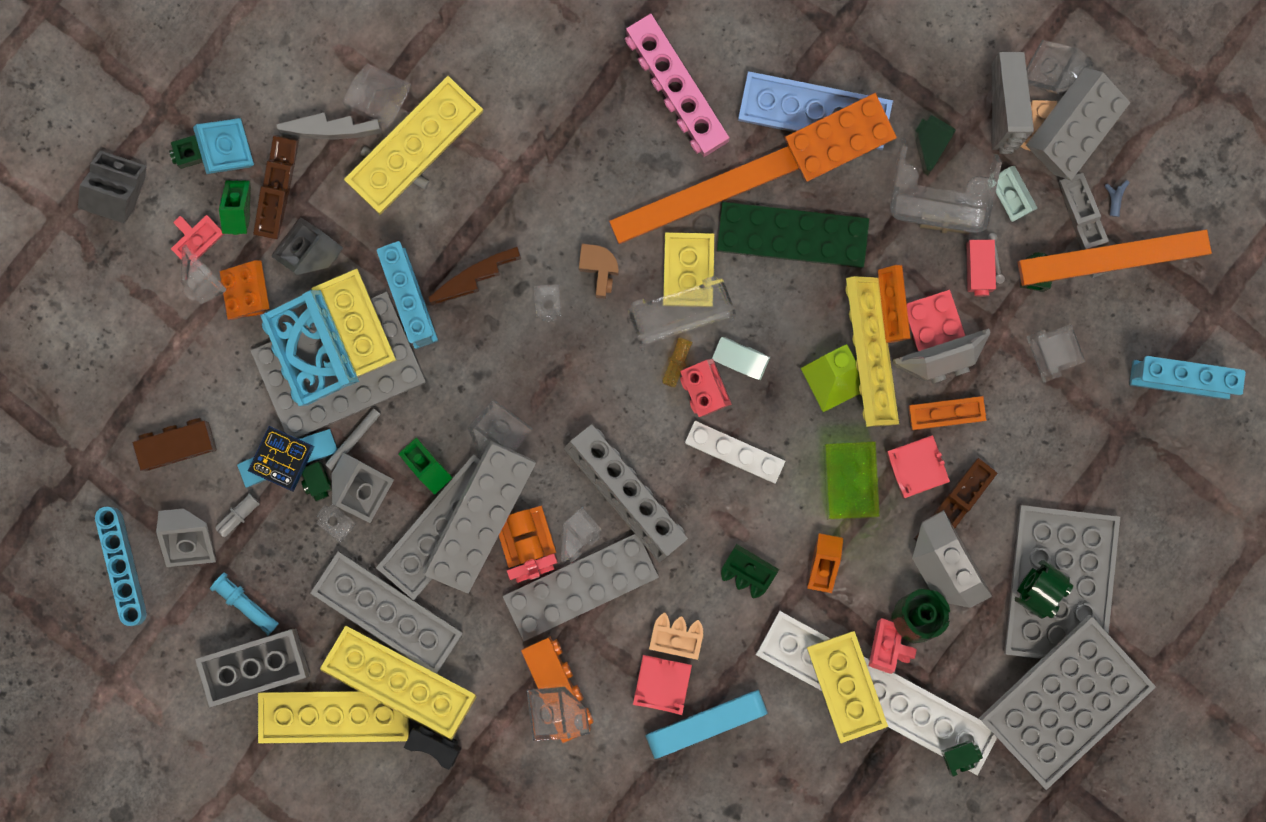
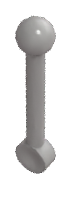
[988,233,1005,284]

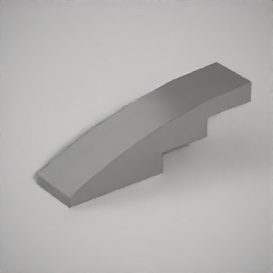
[276,112,382,140]
[1059,173,1111,278]

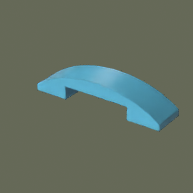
[237,429,338,488]

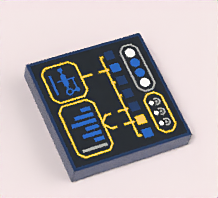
[248,426,315,492]

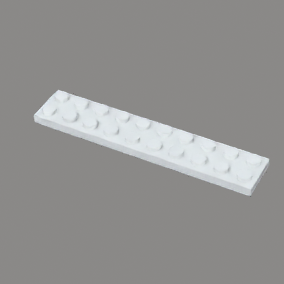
[756,611,997,775]

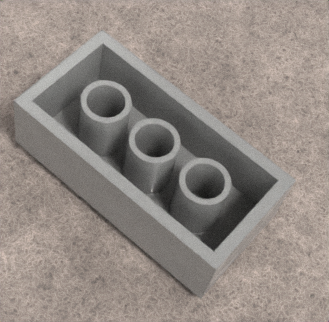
[1026,68,1130,181]
[195,629,310,708]

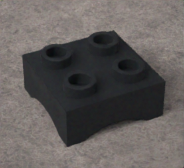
[403,725,462,770]

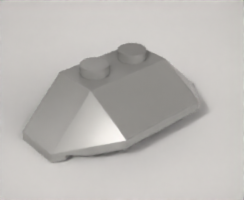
[892,328,991,384]
[912,510,992,608]

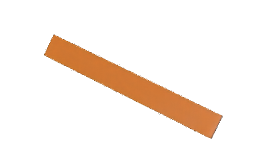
[609,146,799,244]
[1017,230,1212,286]

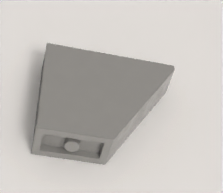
[992,52,1034,154]

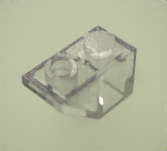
[561,507,602,563]

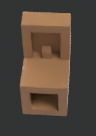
[579,244,619,299]

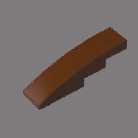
[253,135,299,239]
[429,247,521,305]
[914,458,998,541]

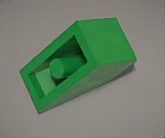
[219,181,251,235]
[398,437,453,495]

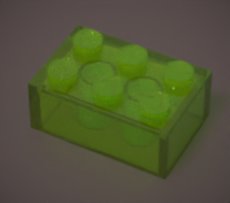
[823,442,880,520]

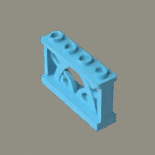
[377,241,438,349]
[261,290,359,406]
[1129,356,1246,400]

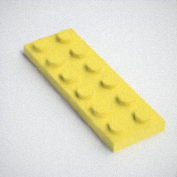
[344,76,483,215]
[846,276,899,427]
[320,626,476,741]
[258,691,410,743]

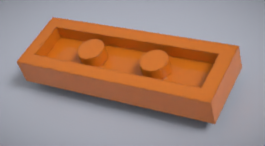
[878,265,911,343]
[908,396,987,431]

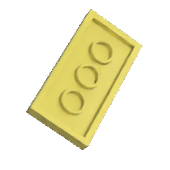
[311,269,397,377]
[806,631,888,743]

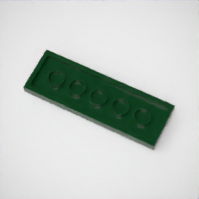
[717,202,870,268]

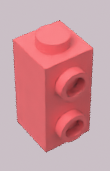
[966,240,996,297]

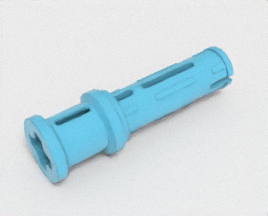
[210,572,279,636]

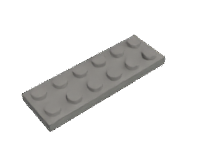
[423,441,536,594]
[376,454,480,600]
[503,534,659,641]
[310,551,463,674]

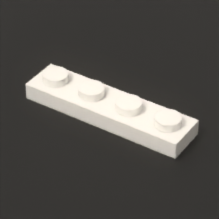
[685,421,785,484]

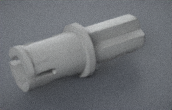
[215,493,260,537]

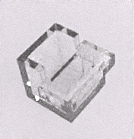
[1027,324,1086,383]

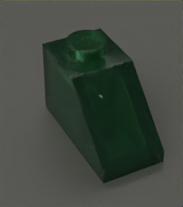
[915,115,956,176]

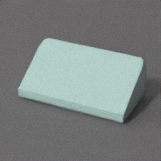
[989,166,1037,222]

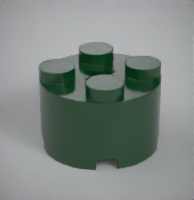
[1015,560,1074,619]
[891,589,950,644]

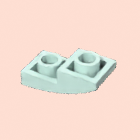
[712,337,770,380]

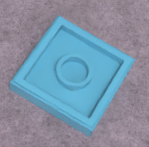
[193,118,254,174]

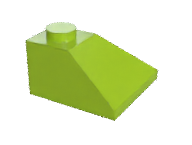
[801,344,860,412]

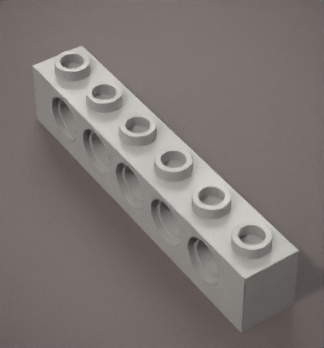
[564,424,688,563]

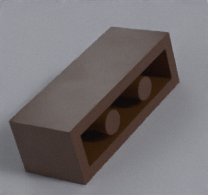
[132,418,217,472]

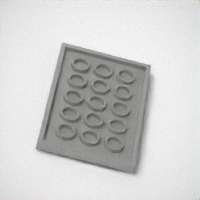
[251,292,426,439]
[1004,505,1120,659]
[979,615,1156,790]

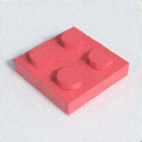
[907,290,965,352]

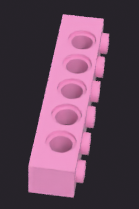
[624,14,729,157]

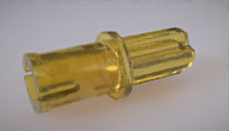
[662,337,692,387]

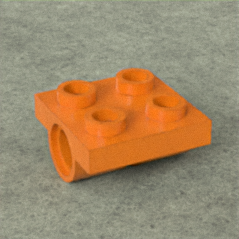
[219,260,270,320]
[499,505,557,568]

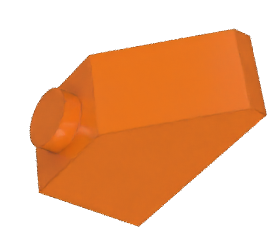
[807,533,843,593]

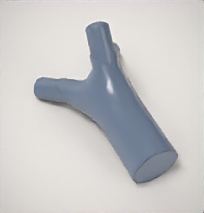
[1105,180,1130,217]

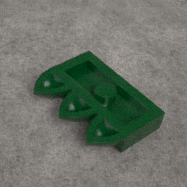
[721,544,779,599]

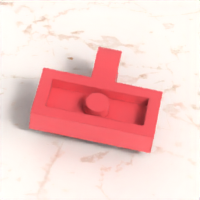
[171,215,224,267]
[507,554,558,583]
[868,618,917,674]

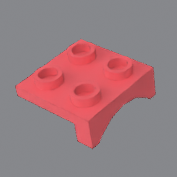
[886,435,950,499]
[633,655,692,715]

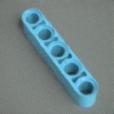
[95,507,147,626]
[645,690,768,759]

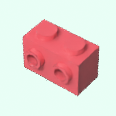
[680,359,732,417]

